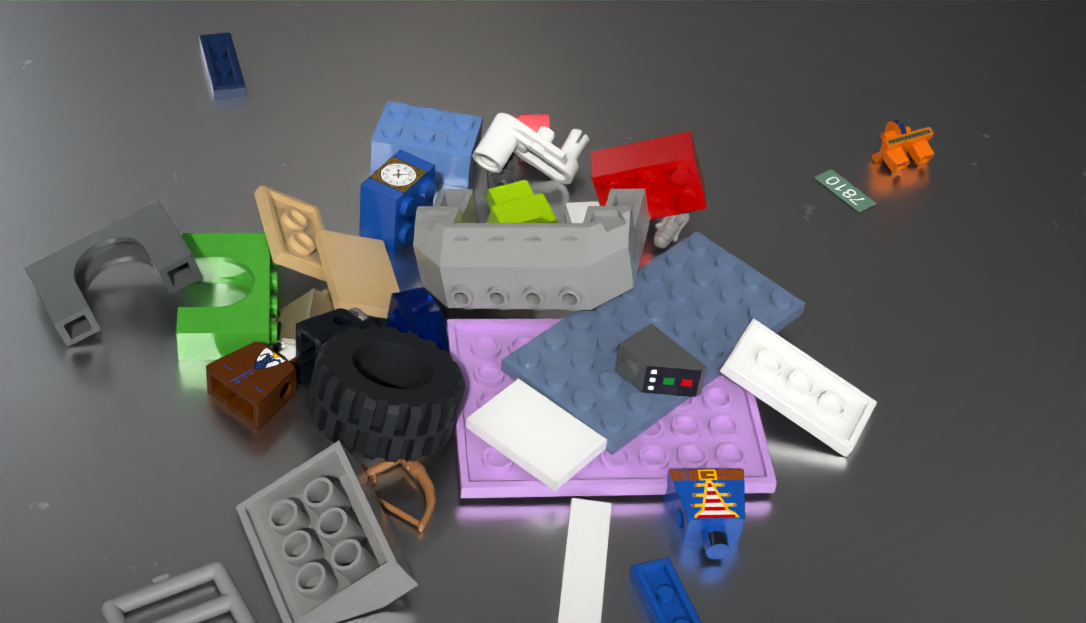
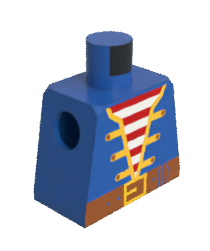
[664,469,745,559]

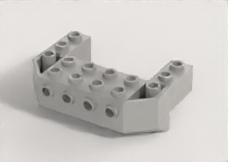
[413,189,650,311]

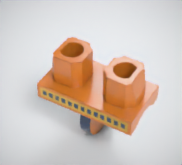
[871,120,935,174]

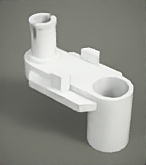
[472,113,589,184]

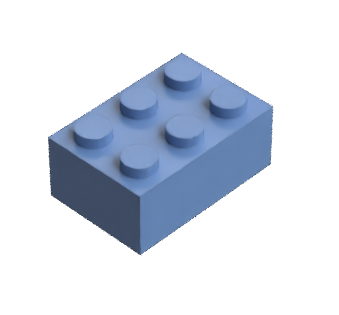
[370,101,483,188]

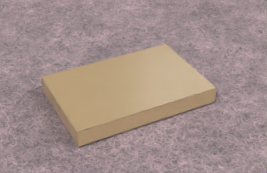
[254,185,326,282]
[314,229,407,321]

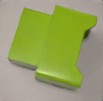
[485,180,558,223]

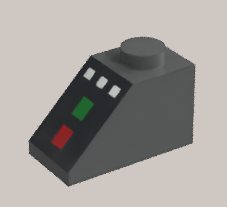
[615,323,707,397]

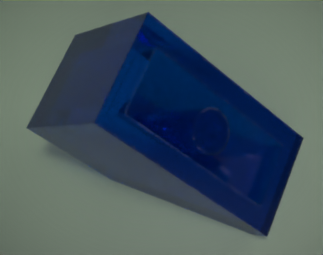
[385,287,449,353]

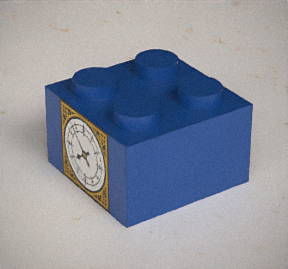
[359,149,437,255]

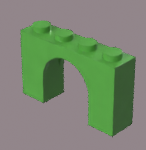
[176,233,278,361]

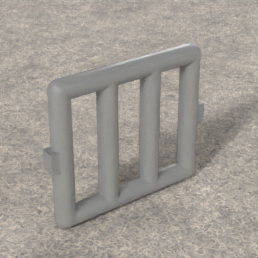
[102,561,257,623]

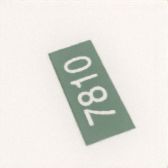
[813,169,877,213]

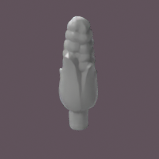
[653,212,690,249]

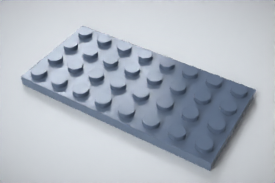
[501,231,806,455]

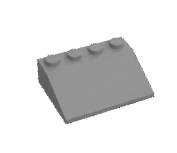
[235,440,419,623]

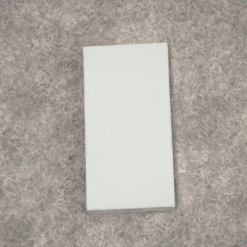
[719,318,877,457]

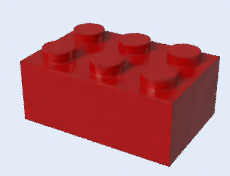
[591,131,707,220]

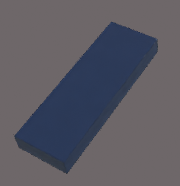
[199,33,246,99]

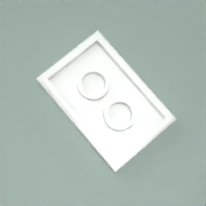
[466,379,607,491]

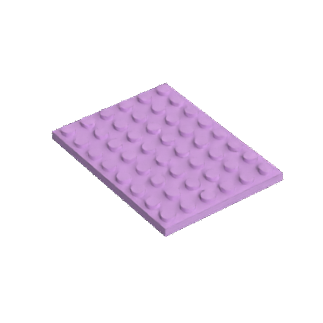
[446,319,777,498]

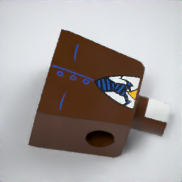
[206,341,297,431]

